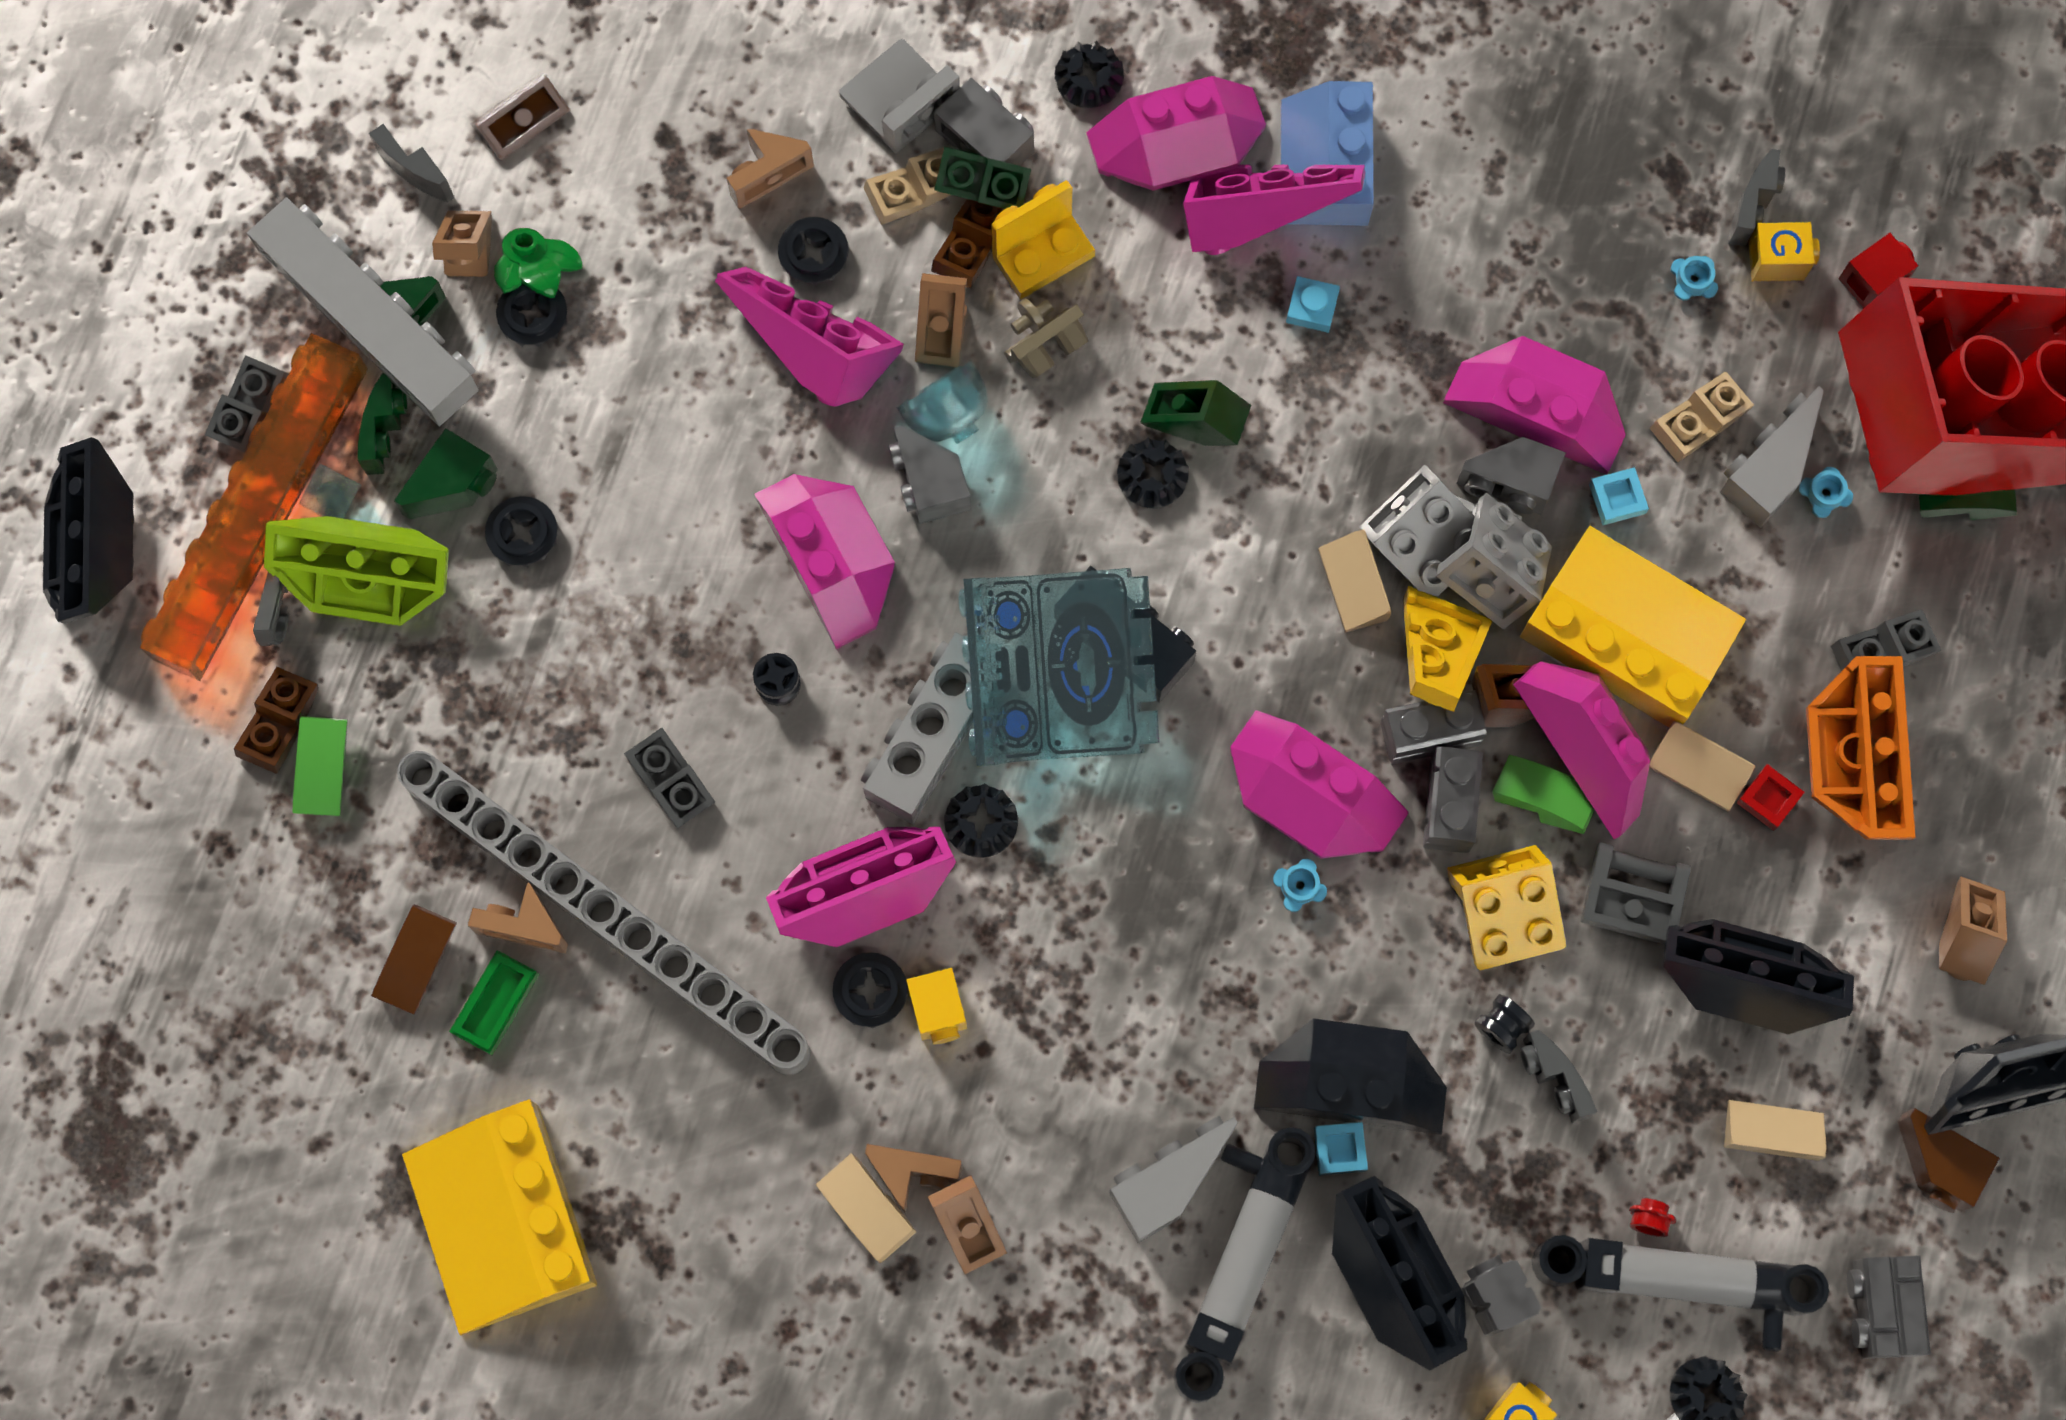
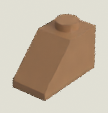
[1939,876,2007,985]

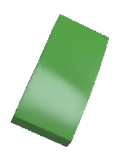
[292,716,348,816]
[1492,754,1594,834]

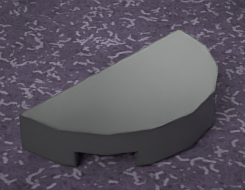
[253,572,289,646]

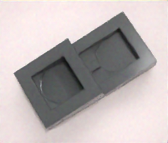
[369,124,455,202]

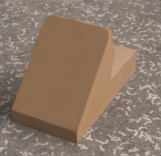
[726,129,814,210]
[432,211,492,277]
[915,273,967,367]
[468,882,568,954]
[865,1144,962,1213]
[928,1175,1007,1275]

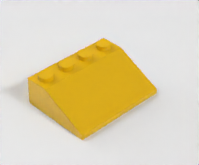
[1520,525,1746,727]
[402,1099,598,1336]

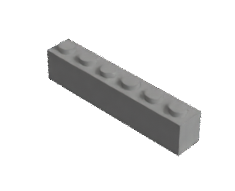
[247,197,479,427]

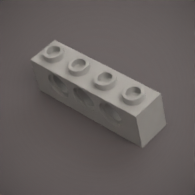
[861,632,996,825]

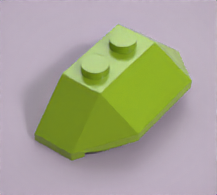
[264,516,449,626]

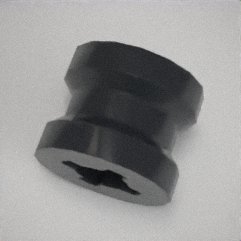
[753,653,801,706]
[1474,994,1535,1054]

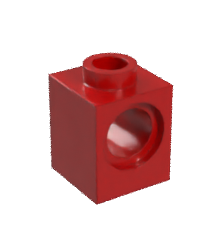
[1838,232,1919,308]

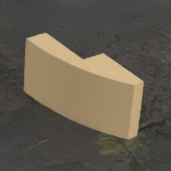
[864,146,950,225]
[1650,371,1754,463]
[815,1153,917,1263]

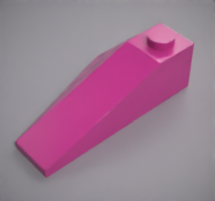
[1183,164,1366,255]

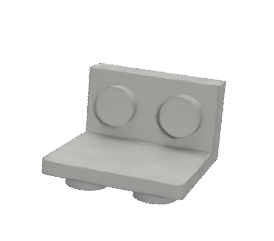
[839,39,960,154]
[1359,465,1475,597]
[1436,493,1552,630]

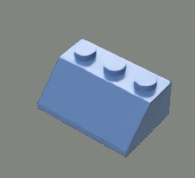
[1281,81,1374,226]

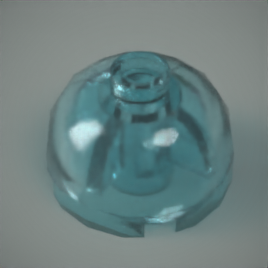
[896,360,988,444]

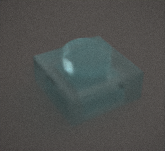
[299,464,361,519]

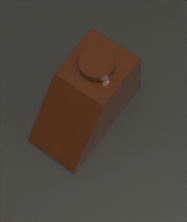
[1472,664,1535,728]
[1898,1108,2000,1213]

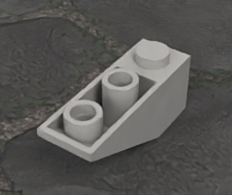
[1720,386,1824,528]
[1109,1116,1238,1243]

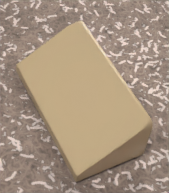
[1318,529,1391,633]
[1649,721,1756,812]
[1724,1100,1826,1161]

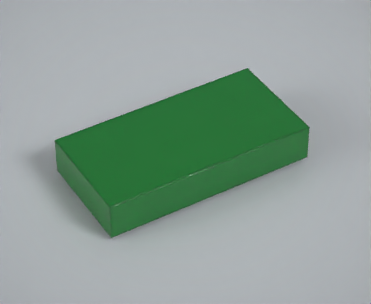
[449,950,540,1056]

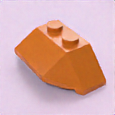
[1806,656,1916,840]

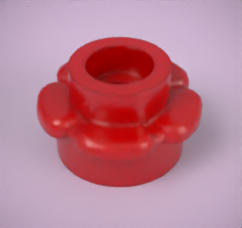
[1629,1198,1676,1237]

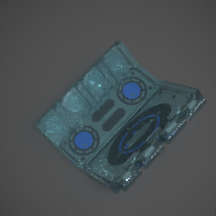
[959,568,1160,766]

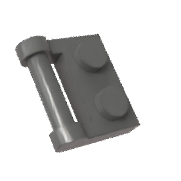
[1580,842,1691,944]

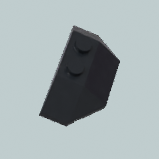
[43,437,134,624]
[1663,919,1854,1034]
[1253,1018,1447,1135]
[1924,1034,2066,1135]
[1332,1176,1468,1371]

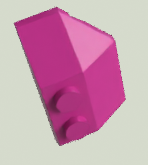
[1086,76,1266,190]
[1443,336,1626,475]
[754,474,895,649]
[1513,662,1650,839]
[1230,710,1409,859]
[766,827,956,947]

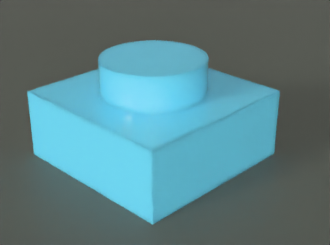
[1286,276,1340,333]
[1589,467,1649,525]
[1314,1122,1368,1176]

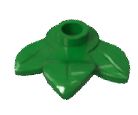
[494,228,583,298]

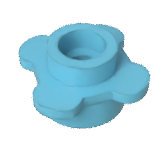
[1670,256,1718,301]
[1799,467,1853,518]
[1273,859,1327,912]

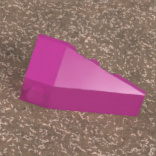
[715,267,904,407]

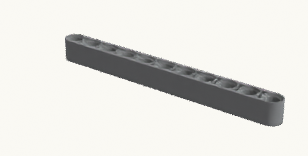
[397,751,810,1075]

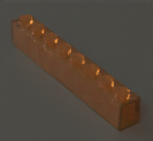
[140,333,368,681]

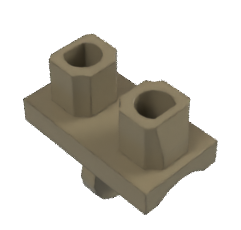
[1003,298,1089,378]

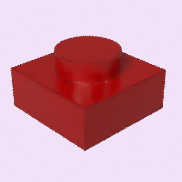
[1736,764,1805,831]

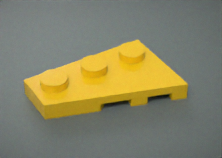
[1403,586,1492,712]

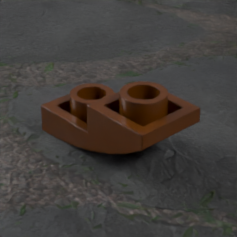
[931,199,1004,289]
[233,667,319,774]
[371,904,457,1015]

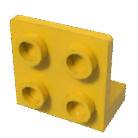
[992,180,1095,300]
[1447,845,1566,970]

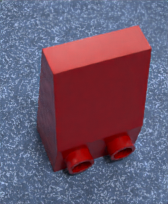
[1838,277,2066,495]

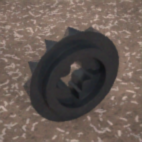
[1055,41,1124,108]
[778,217,849,287]
[496,284,568,347]
[1117,437,1189,508]
[485,496,559,568]
[944,783,1018,858]
[833,952,908,1028]
[1669,1355,1748,1420]

